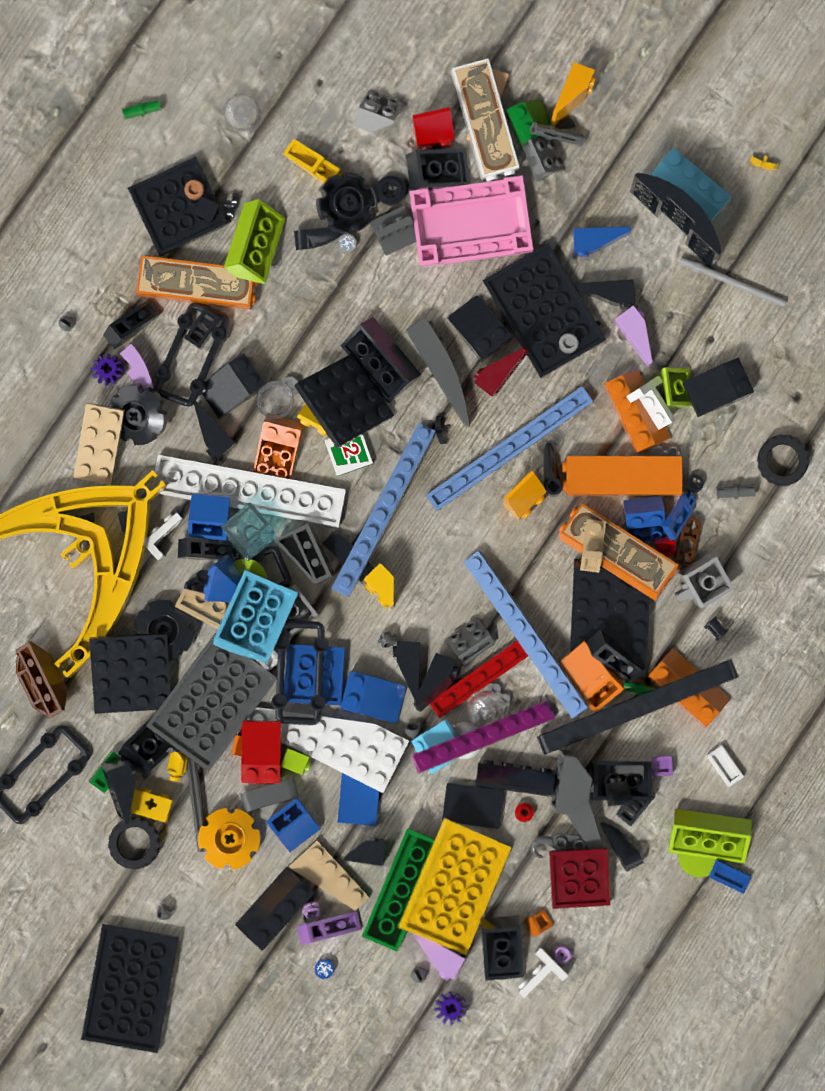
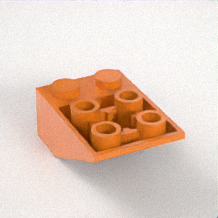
[253,414,304,479]
[558,641,624,713]

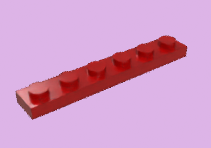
[429,640,528,719]

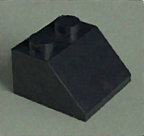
[343,837,386,866]

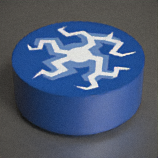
[314,959,334,979]

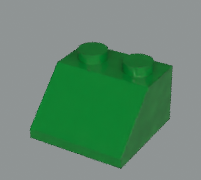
[506,99,551,148]

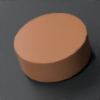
[185,180,204,200]

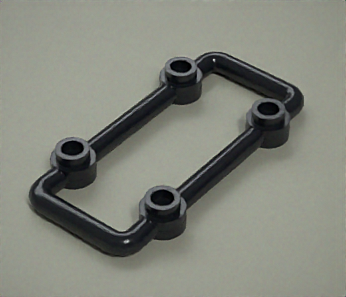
[154,303,230,407]
[184,545,292,623]
[272,620,329,725]
[0,725,91,824]

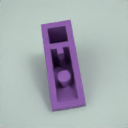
[296,911,362,945]

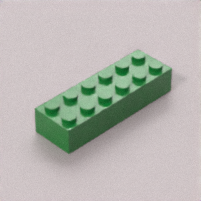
[361,829,435,952]

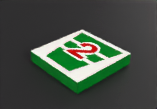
[324,435,373,477]

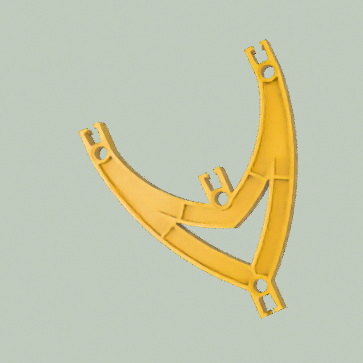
[0,470,168,678]

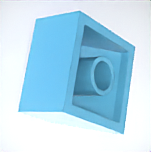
[411,719,458,774]

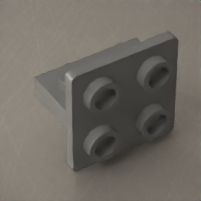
[522,137,566,181]
[370,207,416,256]
[446,618,495,665]

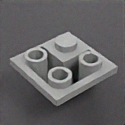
[353,90,404,133]

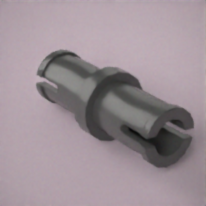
[716,484,755,499]

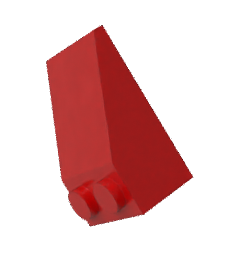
[412,107,454,150]
[241,721,281,784]

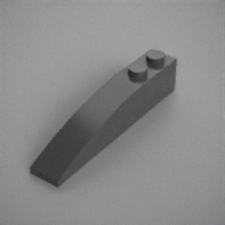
[406,317,469,428]

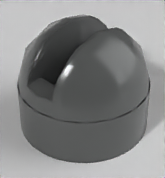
[59,315,74,331]
[405,723,420,739]
[157,904,172,920]
[411,967,427,983]

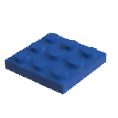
[284,644,345,706]

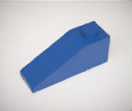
[573,227,631,257]

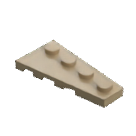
[289,841,370,911]

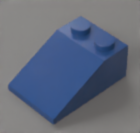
[340,671,406,724]

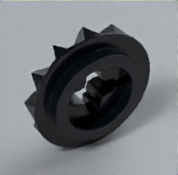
[376,175,406,206]

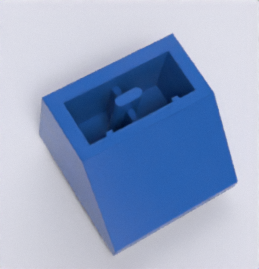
[188,492,230,540]
[623,496,666,542]
[265,798,320,852]

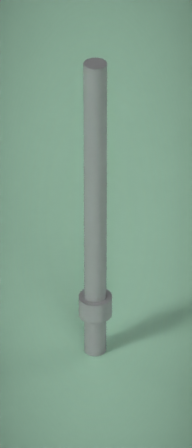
[679,256,787,307]

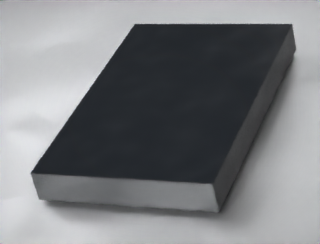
[442,783,504,829]

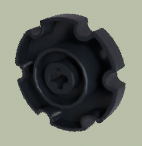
[316,172,377,234]
[109,383,168,445]
[133,600,195,661]

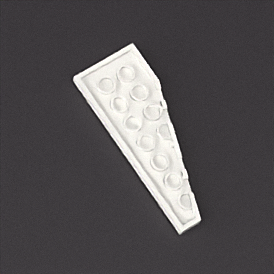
[248,707,410,793]

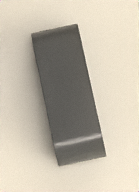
[240,779,299,812]

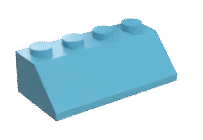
[651,147,731,222]

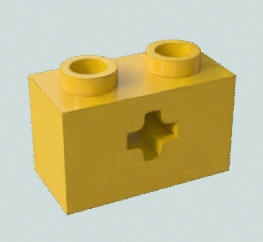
[131,787,174,823]

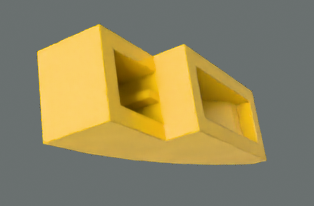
[283,138,342,183]

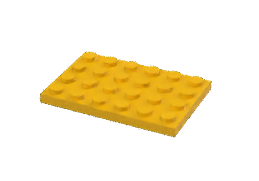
[399,819,511,955]

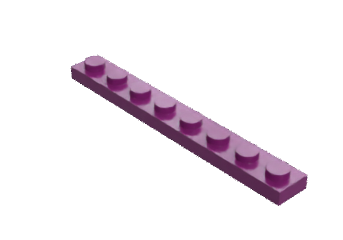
[411,700,555,774]

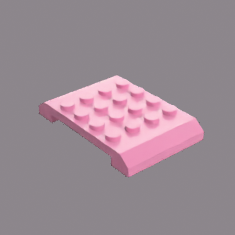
[410,176,533,267]

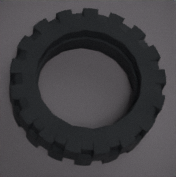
[757,434,809,486]
[108,818,161,869]

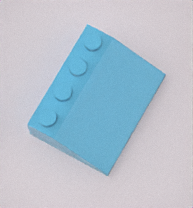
[213,570,298,663]

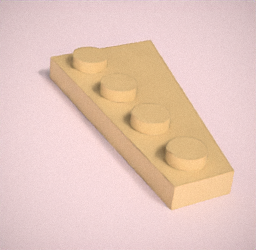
[175,588,230,629]

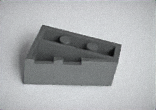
[274,524,336,585]

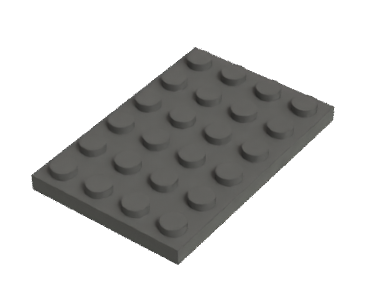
[146,633,277,772]

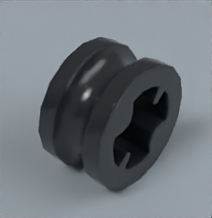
[686,475,704,493]

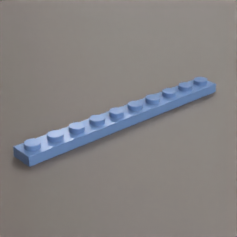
[426,387,593,511]
[332,423,436,598]
[464,551,589,719]

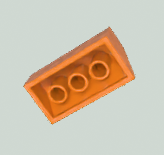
[604,370,671,455]
[647,648,730,728]

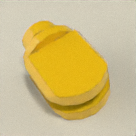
[167,752,189,782]

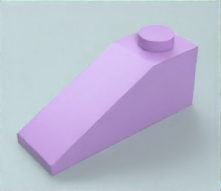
[614,305,652,367]
[412,933,465,981]

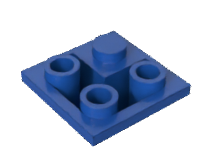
[204,554,242,602]

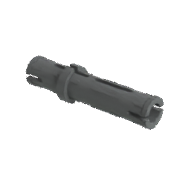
[530,122,585,147]

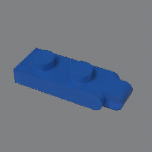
[662,491,696,540]

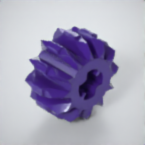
[91,353,124,386]
[434,992,467,1025]

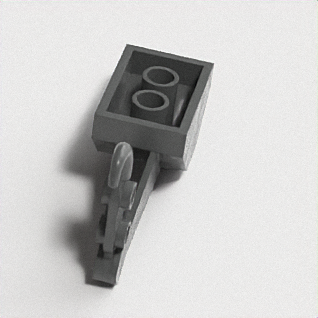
[531,749,603,859]

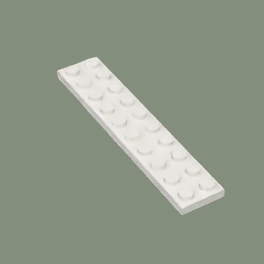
[151,455,346,528]

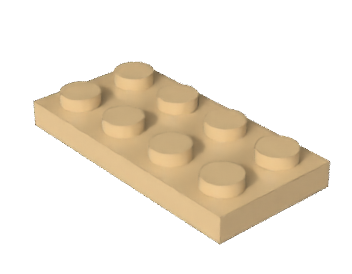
[73,402,125,485]

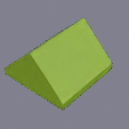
[660,367,692,409]

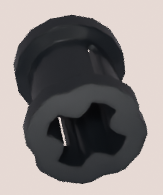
[704,616,729,641]

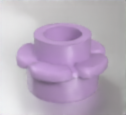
[302,901,321,919]
[553,945,572,965]

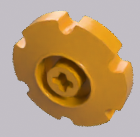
[198,808,260,870]

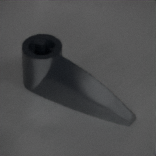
[294,227,343,250]
[543,443,562,497]
[600,822,644,872]

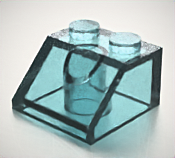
[221,502,277,561]

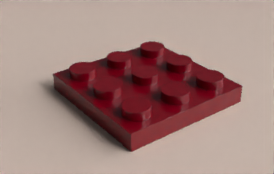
[549,847,610,909]

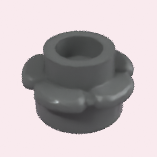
[378,631,396,648]

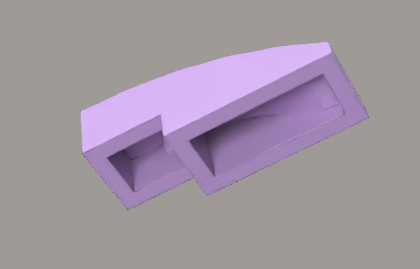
[120,344,154,389]

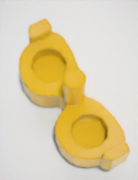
[750,155,779,171]

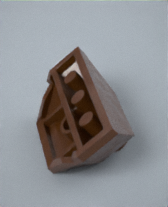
[16,641,68,719]

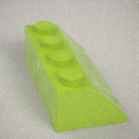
[224,199,285,284]
[668,809,752,864]

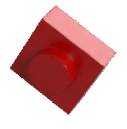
[655,537,676,557]

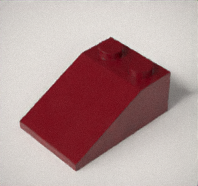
[474,347,530,396]

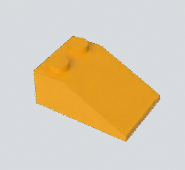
[550,62,596,126]
[503,471,547,520]

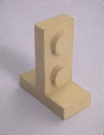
[580,519,606,573]

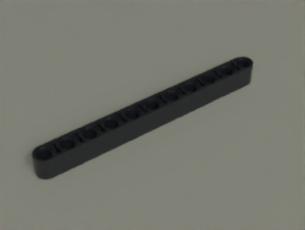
[537,659,739,755]

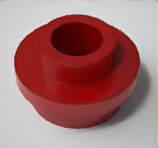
[515,803,534,822]

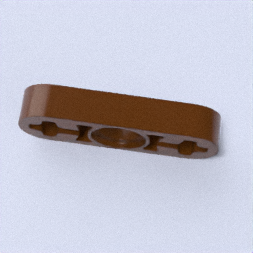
[675,518,701,572]

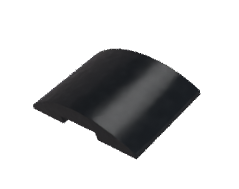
[630,173,721,269]

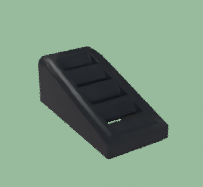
[184,307,221,350]
[616,792,656,827]

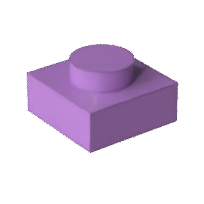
[652,756,673,777]

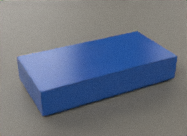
[708,860,752,894]

